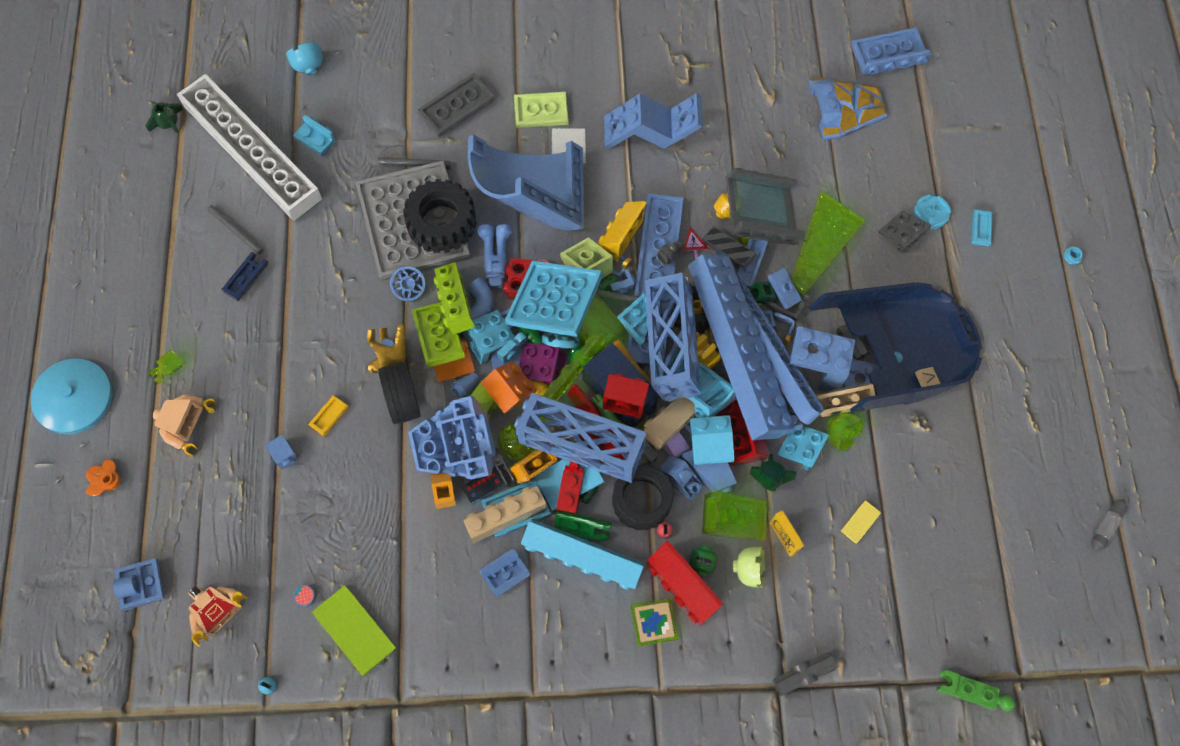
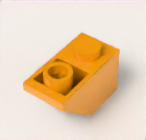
[430,473,456,509]

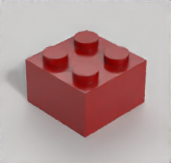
[602,374,649,419]

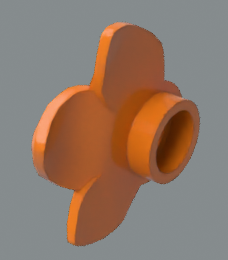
[85,459,121,496]

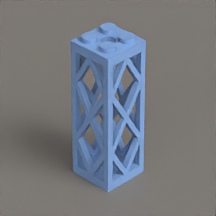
[645,273,701,401]
[515,393,646,483]

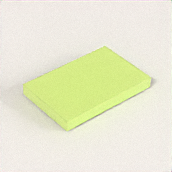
[514,92,569,128]

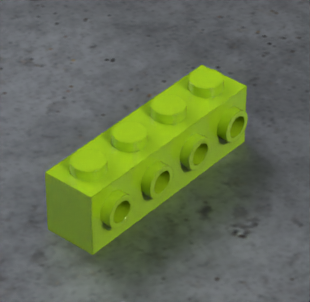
[433,262,475,335]

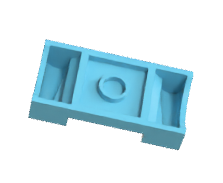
[658,349,736,418]

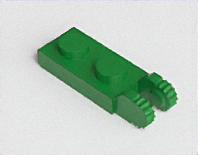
[554,510,612,541]

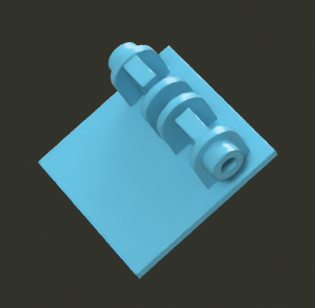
[777,426,829,471]

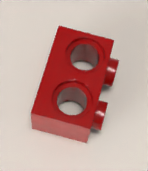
[503,258,533,300]

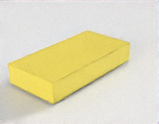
[841,500,881,544]

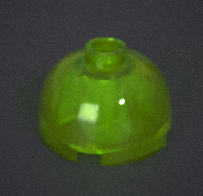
[826,412,864,452]

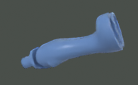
[477,224,512,288]

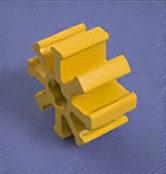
[696,332,722,370]

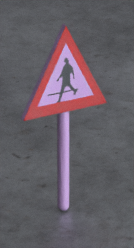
[682,227,709,259]

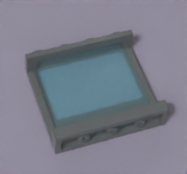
[726,168,805,245]

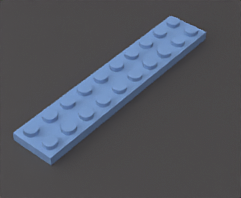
[627,193,684,366]

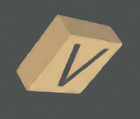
[915,367,940,387]

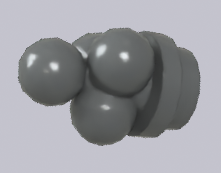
[656,240,684,265]

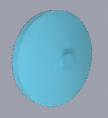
[30,358,113,434]

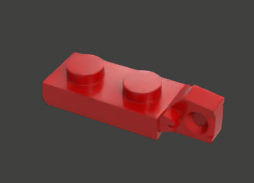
[556,461,584,513]

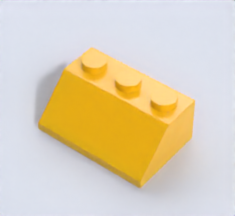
[597,201,647,263]

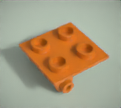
[434,338,475,383]

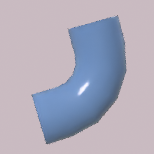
[468,277,494,320]

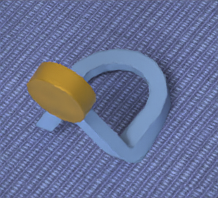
[611,256,633,279]
[773,312,795,346]

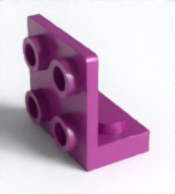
[519,343,567,390]

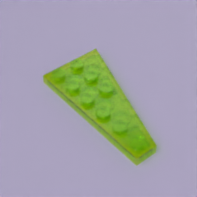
[791,191,866,295]

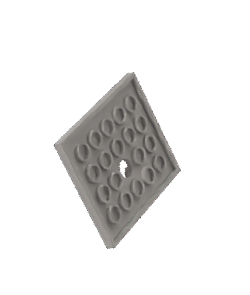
[355,161,470,280]

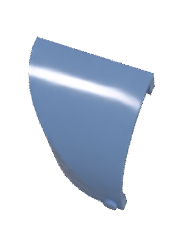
[468,134,584,231]

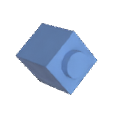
[265,435,298,469]

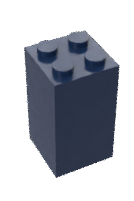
[582,343,659,427]

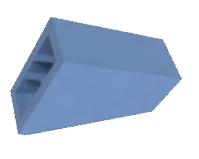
[680,450,737,495]

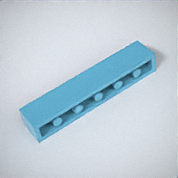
[521,519,645,590]

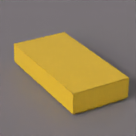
[308,395,349,437]

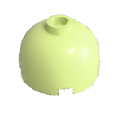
[733,546,765,588]

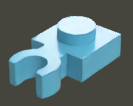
[497,332,527,364]

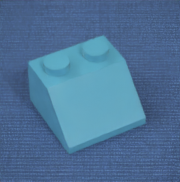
[690,415,734,465]

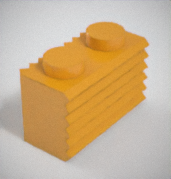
[509,450,557,484]

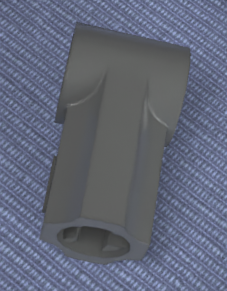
[836,325,871,360]

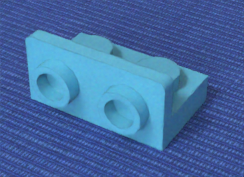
[293,115,336,157]

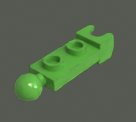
[936,670,1016,712]

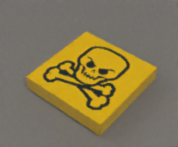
[769,511,804,557]

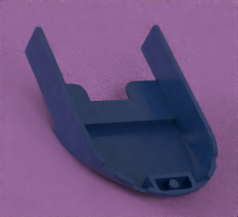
[809,282,982,413]

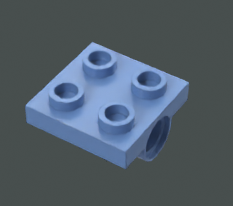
[113,558,165,611]

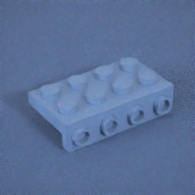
[851,27,932,76]

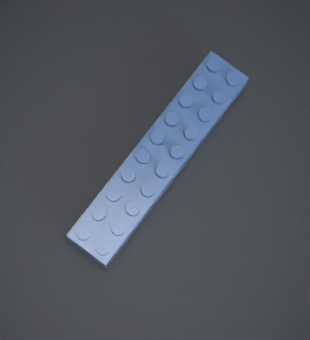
[688,254,795,440]

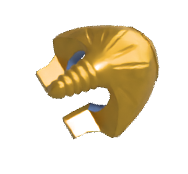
[367,324,406,373]

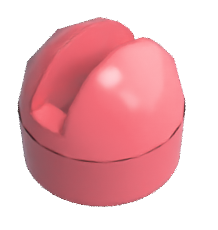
[657,522,673,539]

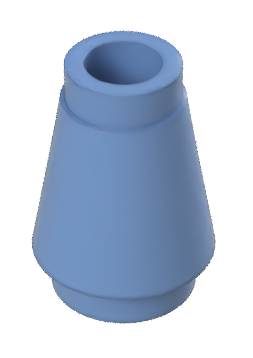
[451,372,480,399]

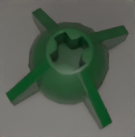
[145,101,183,133]
[750,454,797,492]

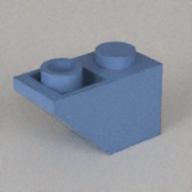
[659,455,704,501]

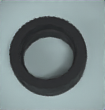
[378,362,421,424]

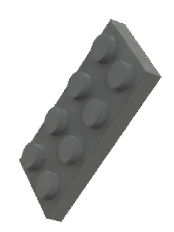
[417,73,495,137]

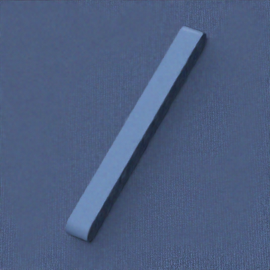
[714,251,824,425]

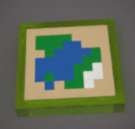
[630,598,679,647]

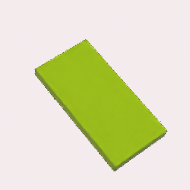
[411,302,465,368]
[312,585,397,677]

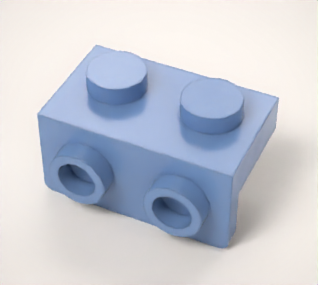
[479,548,530,597]

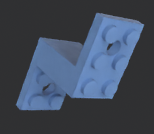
[604,93,703,149]
[789,326,880,391]

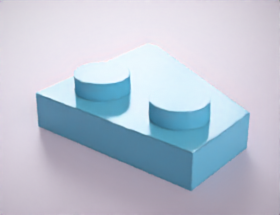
[616,293,648,346]

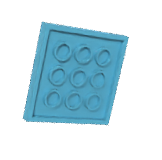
[505,261,603,337]

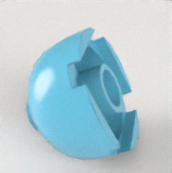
[286,42,323,75]

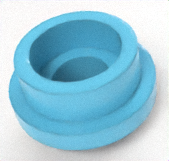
[1063,247,1083,265]

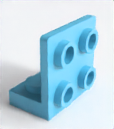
[462,310,515,365]

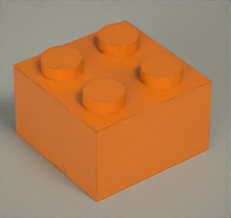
[480,361,537,414]

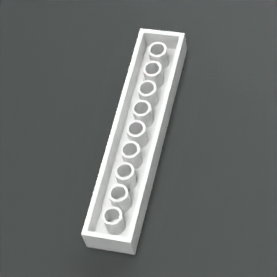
[177,74,322,221]

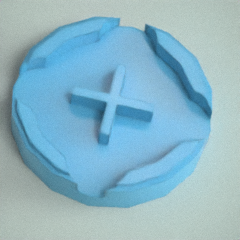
[914,194,951,229]
[542,332,580,348]

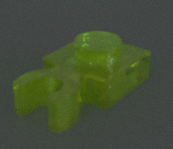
[147,349,185,384]

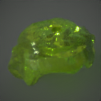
[498,423,535,462]

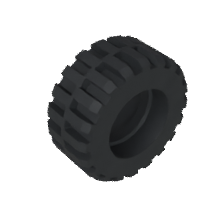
[403,179,476,253]

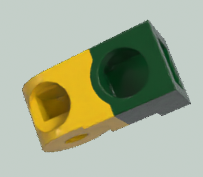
[748,281,776,306]

